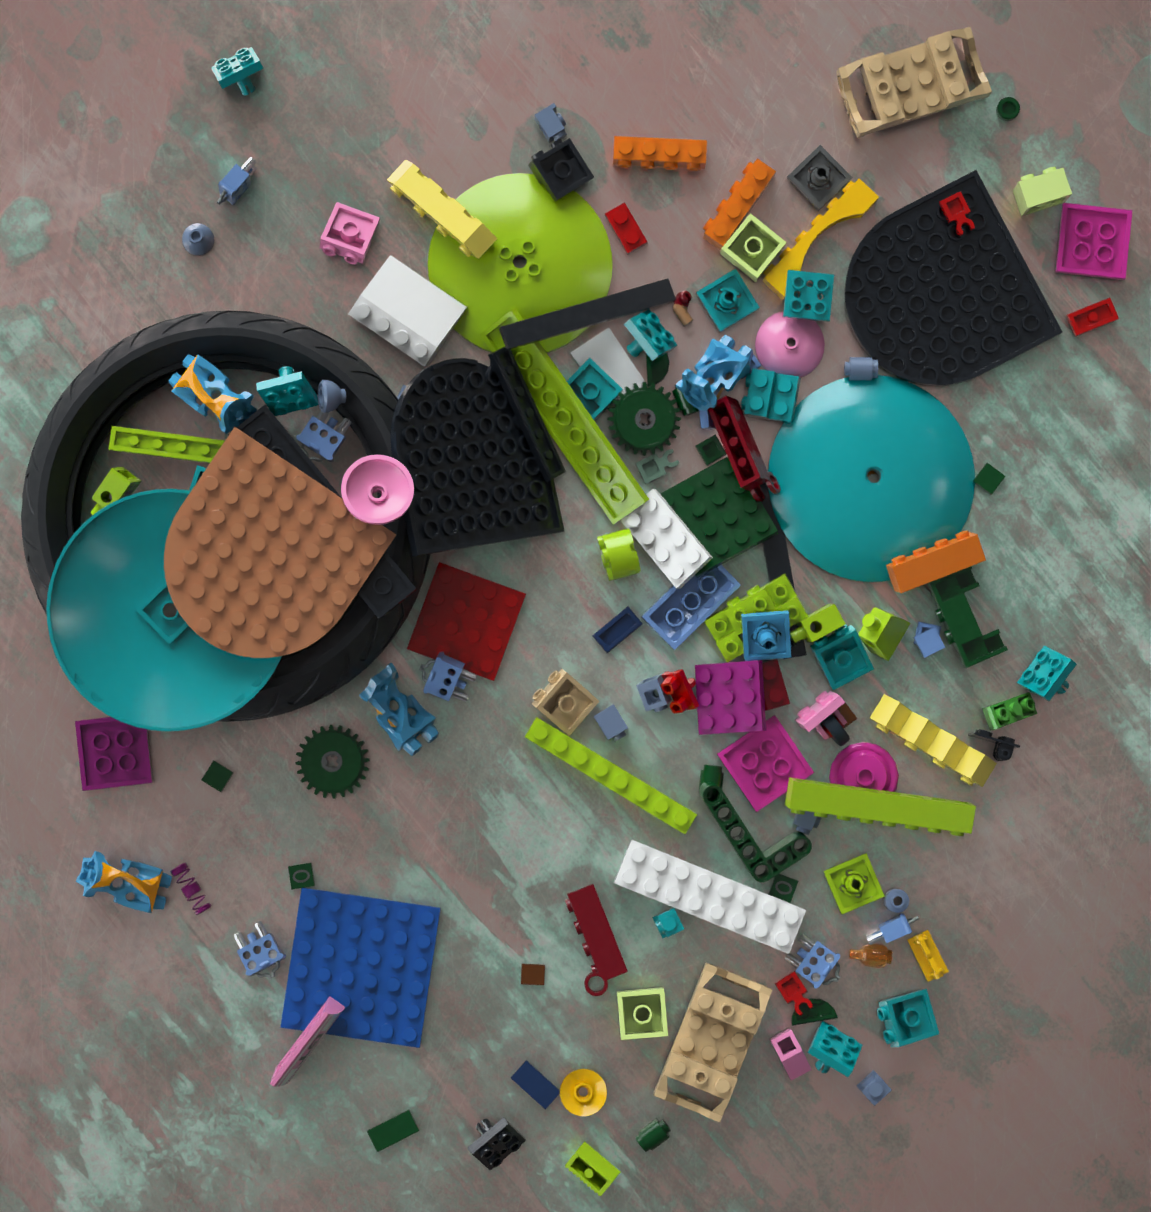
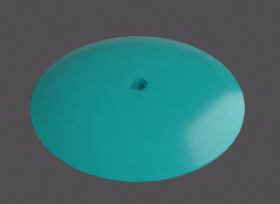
[768,375,975,582]

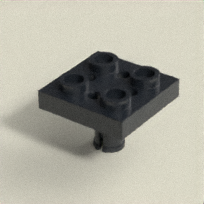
[468,1117,526,1170]

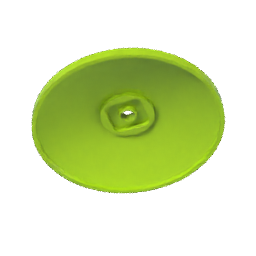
[428,173,612,353]

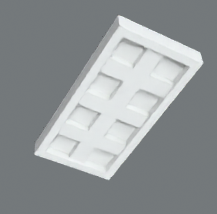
[621,489,713,589]

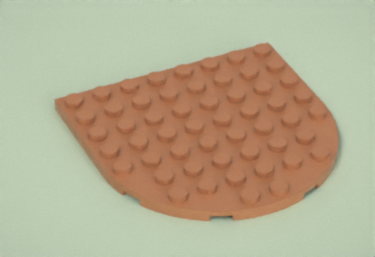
[164,427,396,658]

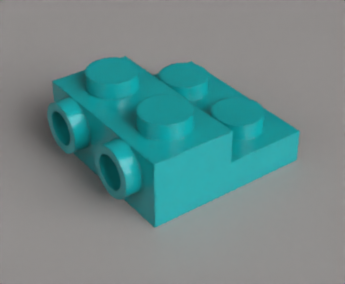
[567,358,623,421]
[741,368,801,423]
[810,624,874,690]
[877,989,939,1048]

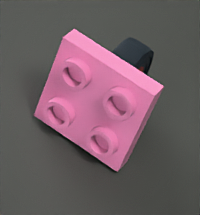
[795,691,850,747]

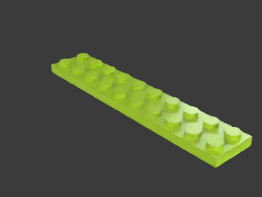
[480,308,649,525]

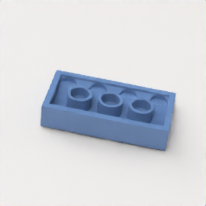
[641,565,741,650]

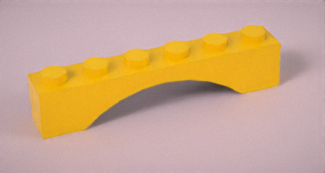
[763,178,879,301]

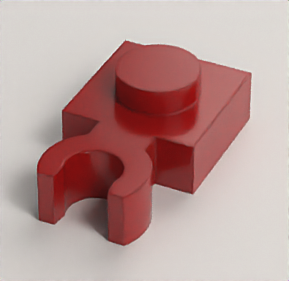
[939,191,975,236]
[775,971,813,1016]

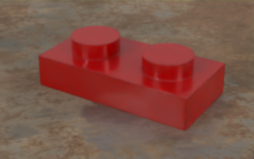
[605,202,648,255]
[1066,298,1119,337]

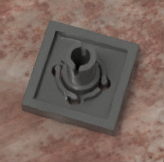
[787,145,853,211]

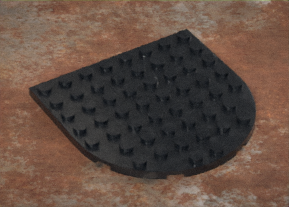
[844,170,1062,386]
[391,358,564,557]

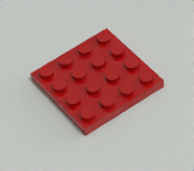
[407,562,526,681]

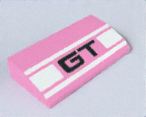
[270,996,345,1087]

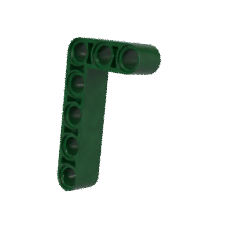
[699,781,812,883]

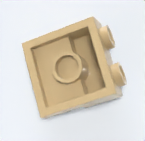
[531,669,599,736]

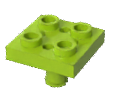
[823,853,885,915]

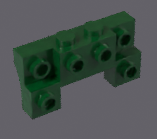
[927,566,1008,668]

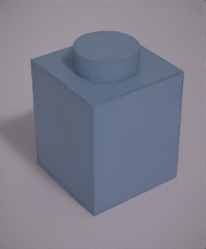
[594,704,628,742]

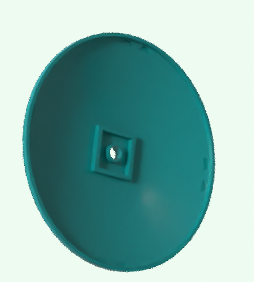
[46,489,282,731]

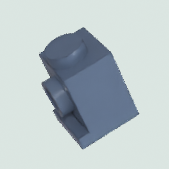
[534,103,567,143]
[636,673,672,712]
[792,811,822,835]
[856,1070,892,1106]

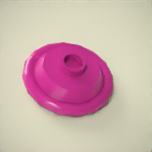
[829,742,899,792]

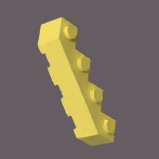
[387,160,497,259]
[870,694,997,787]

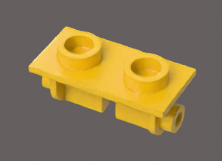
[907,930,949,982]

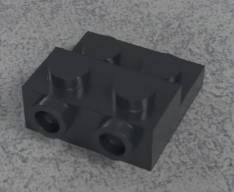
[528,138,594,202]

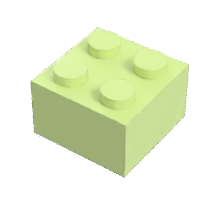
[1013,167,1072,217]
[720,213,786,283]
[617,987,668,1040]

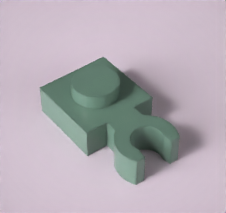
[635,449,679,485]

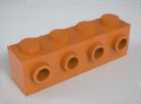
[613,136,707,171]
[703,158,776,250]
[886,530,986,593]

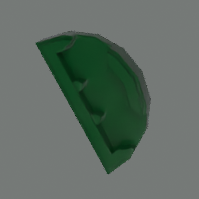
[646,353,670,387]
[791,998,838,1026]

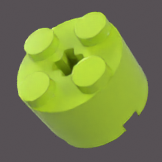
[597,528,641,581]

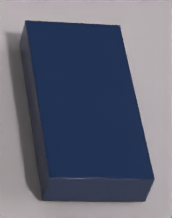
[592,606,643,653]
[511,1060,560,1110]

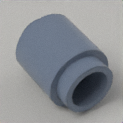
[844,357,878,380]
[884,889,909,913]

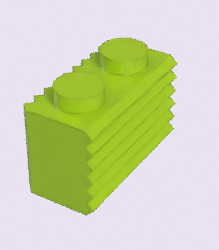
[565,1141,620,1196]

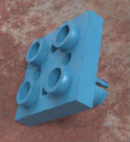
[741,610,791,661]

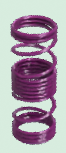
[170,863,212,915]

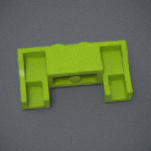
[704,574,808,663]

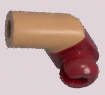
[673,290,693,327]

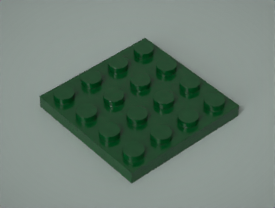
[660,456,778,578]

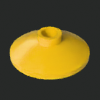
[560,1069,607,1116]

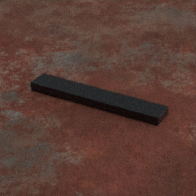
[488,346,566,482]

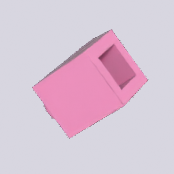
[769,1028,812,1081]

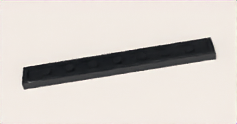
[499,278,676,350]
[755,483,807,659]

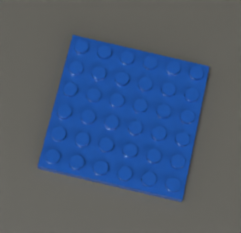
[280,888,441,1048]

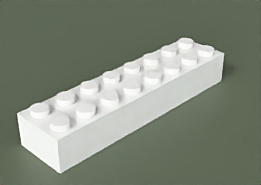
[614,839,806,954]

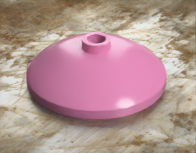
[755,311,825,378]
[341,455,414,525]

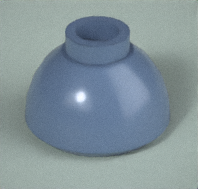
[182,223,214,256]
[318,380,346,413]

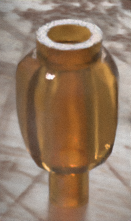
[849,944,893,968]

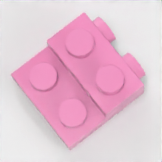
[319,202,380,264]

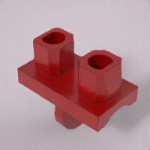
[660,669,699,714]

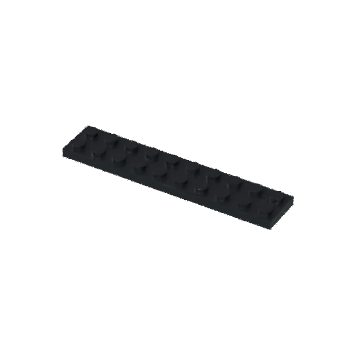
[228,405,417,620]

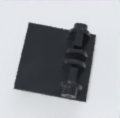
[968,729,1020,761]

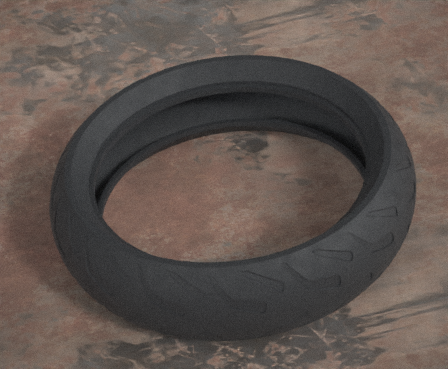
[21,310,430,722]

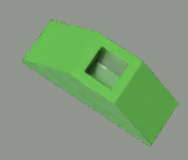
[982,692,1037,730]

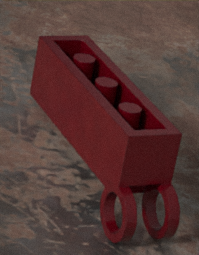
[708,395,781,502]
[565,884,628,996]

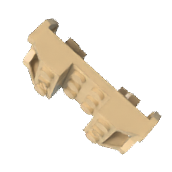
[836,27,992,138]
[653,962,772,1122]

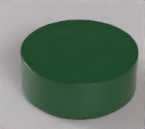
[996,97,1020,121]

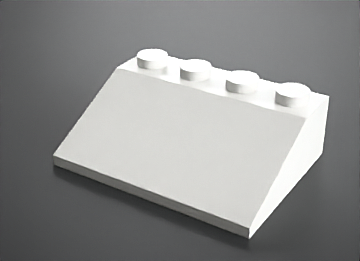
[348,255,467,367]

